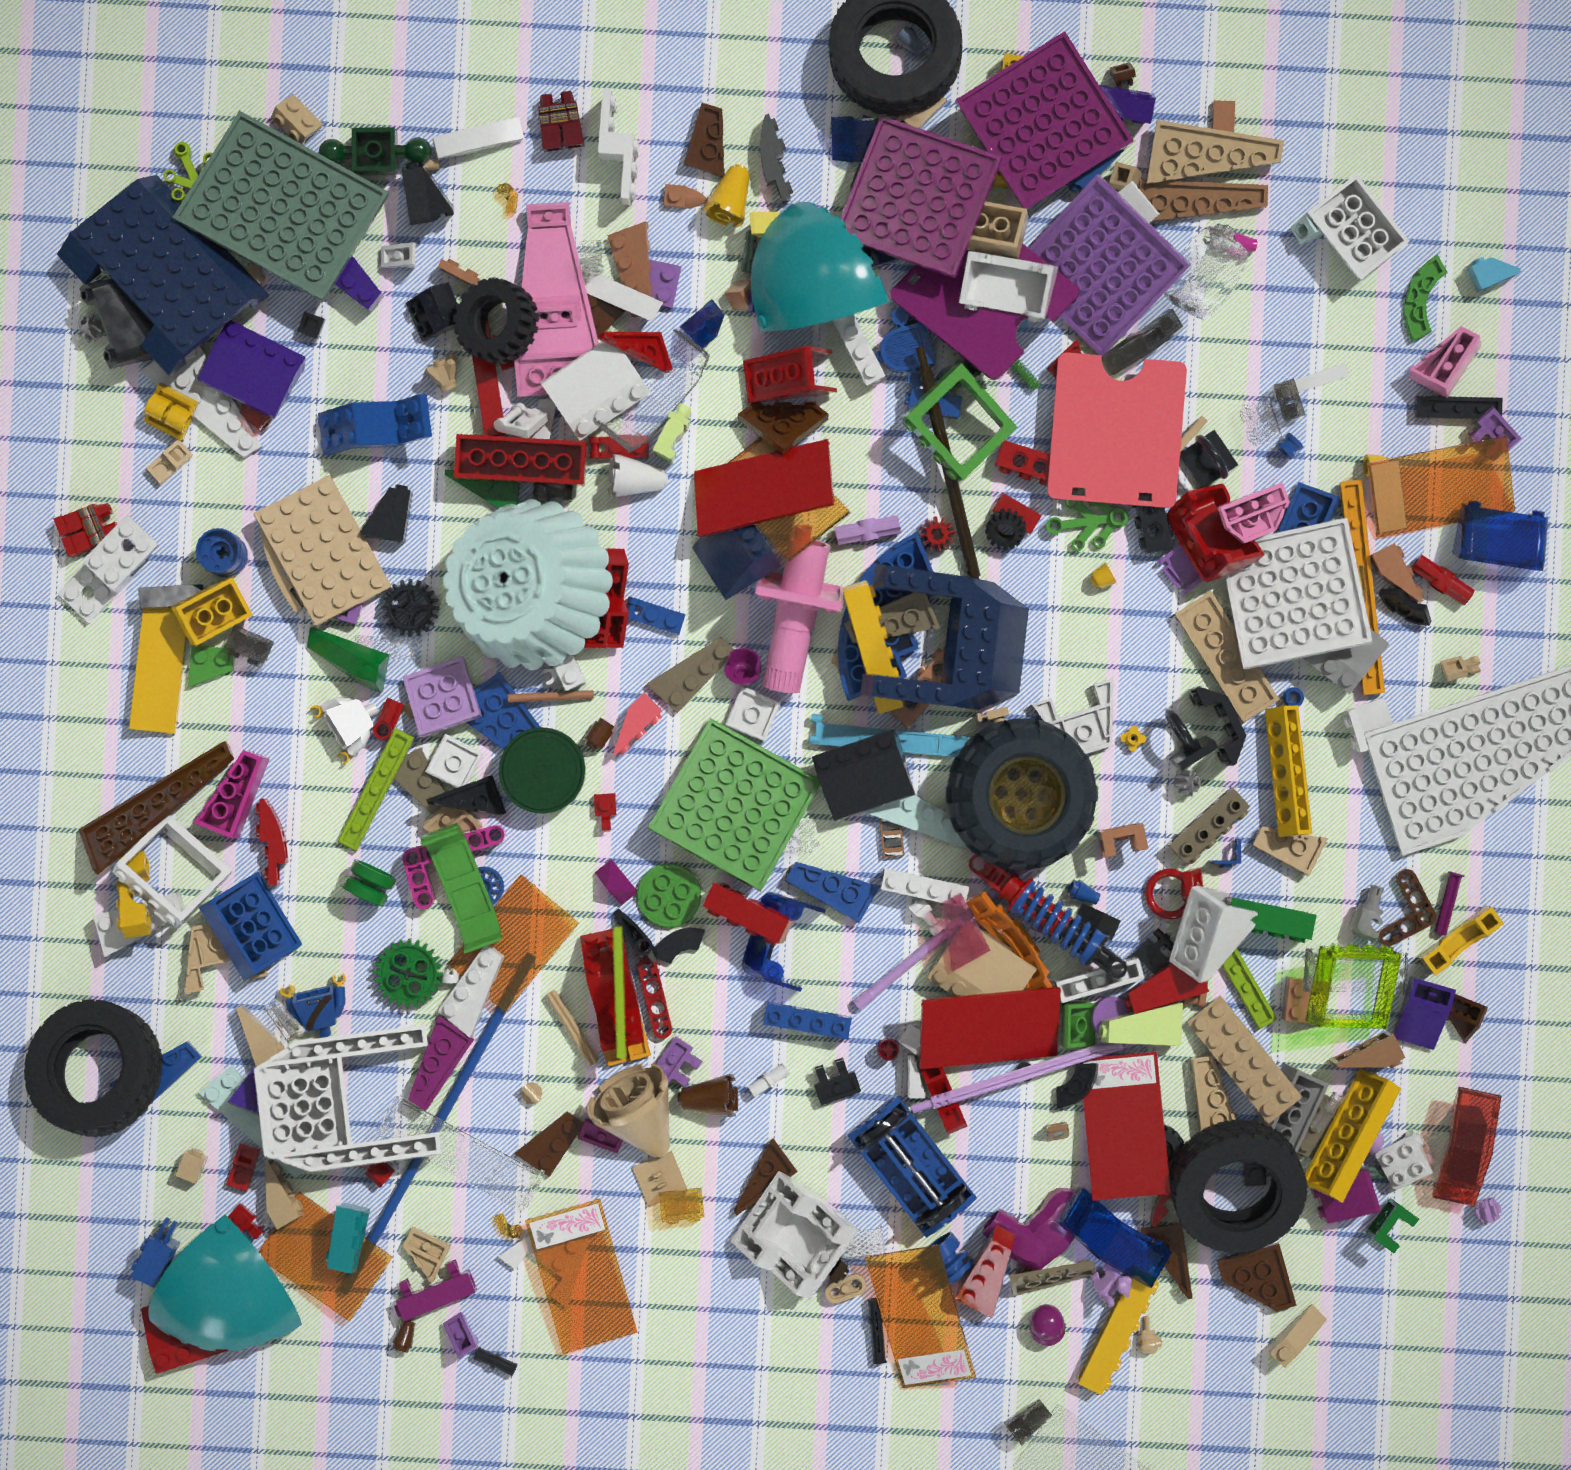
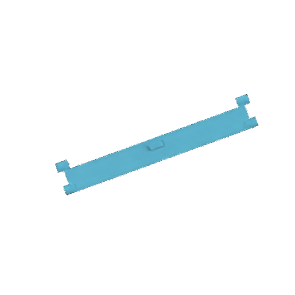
[809,714,983,757]

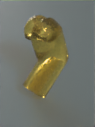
[497,183,518,214]
[493,1212,523,1239]

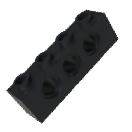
[1131,493,1173,554]

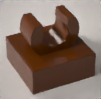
[1109,62,1136,88]

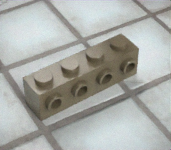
[1167,787,1250,864]

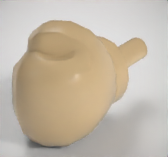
[1138,1316,1162,1354]

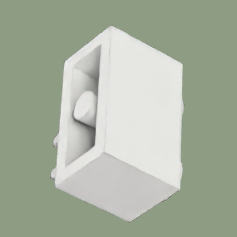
[541,653,587,691]

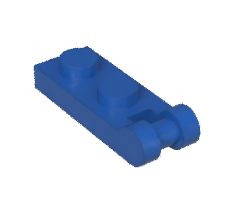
[627,596,686,635]

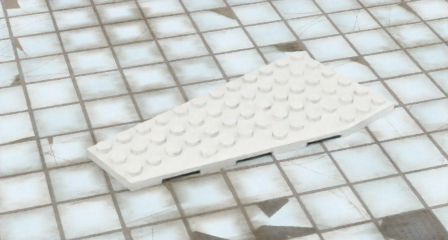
[1364,665,1571,856]

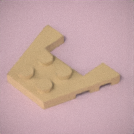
[185,923,268,994]

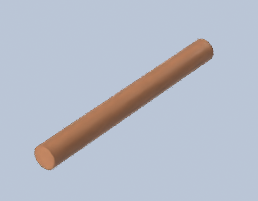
[507,690,594,703]

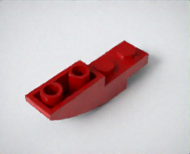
[256,798,289,885]

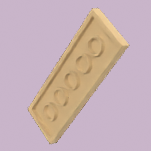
[1174,591,1280,723]
[1187,996,1303,1124]

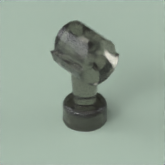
[532,483,573,502]

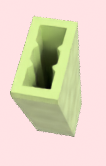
[1099,1002,1183,1046]

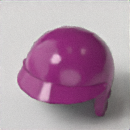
[724,648,762,686]
[1029,1304,1066,1346]

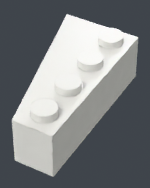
[93,892,185,958]

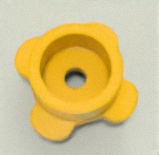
[1120,726,1146,751]

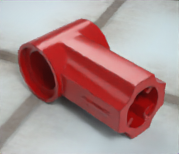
[373,698,405,741]

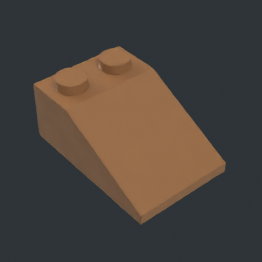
[1329,1031,1406,1068]

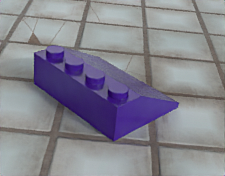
[197,320,306,419]

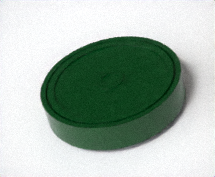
[499,727,586,814]

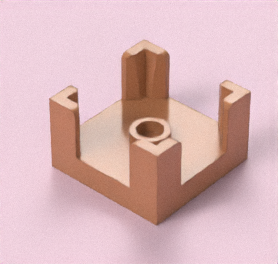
[1097,823,1149,857]

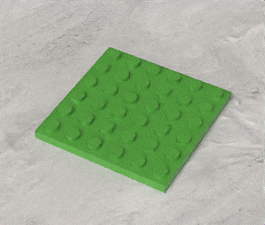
[648,718,820,892]

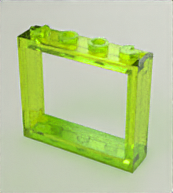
[1305,943,1402,1029]

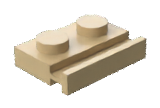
[975,707,1009,724]

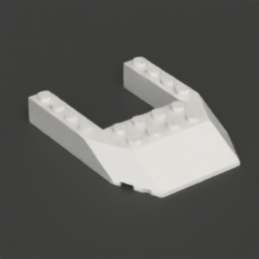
[254,1025,441,1172]

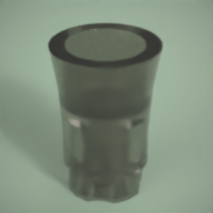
[1003,1399,1052,1446]

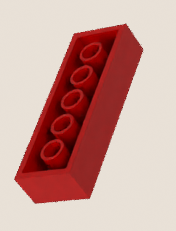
[454,434,588,486]

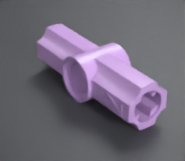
[835,515,901,546]

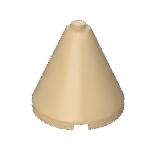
[587,1064,670,1157]

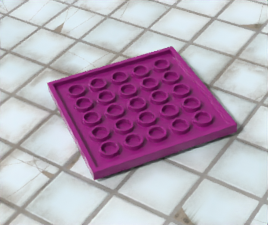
[955,31,1134,209]
[840,116,1002,278]

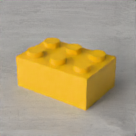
[171,577,253,646]

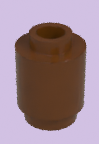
[584,718,614,751]

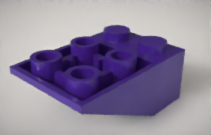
[1393,976,1456,1050]

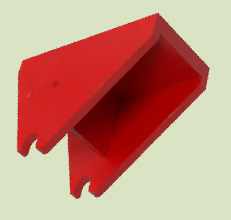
[743,346,837,403]

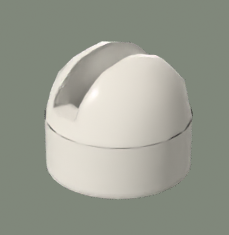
[442,969,459,983]

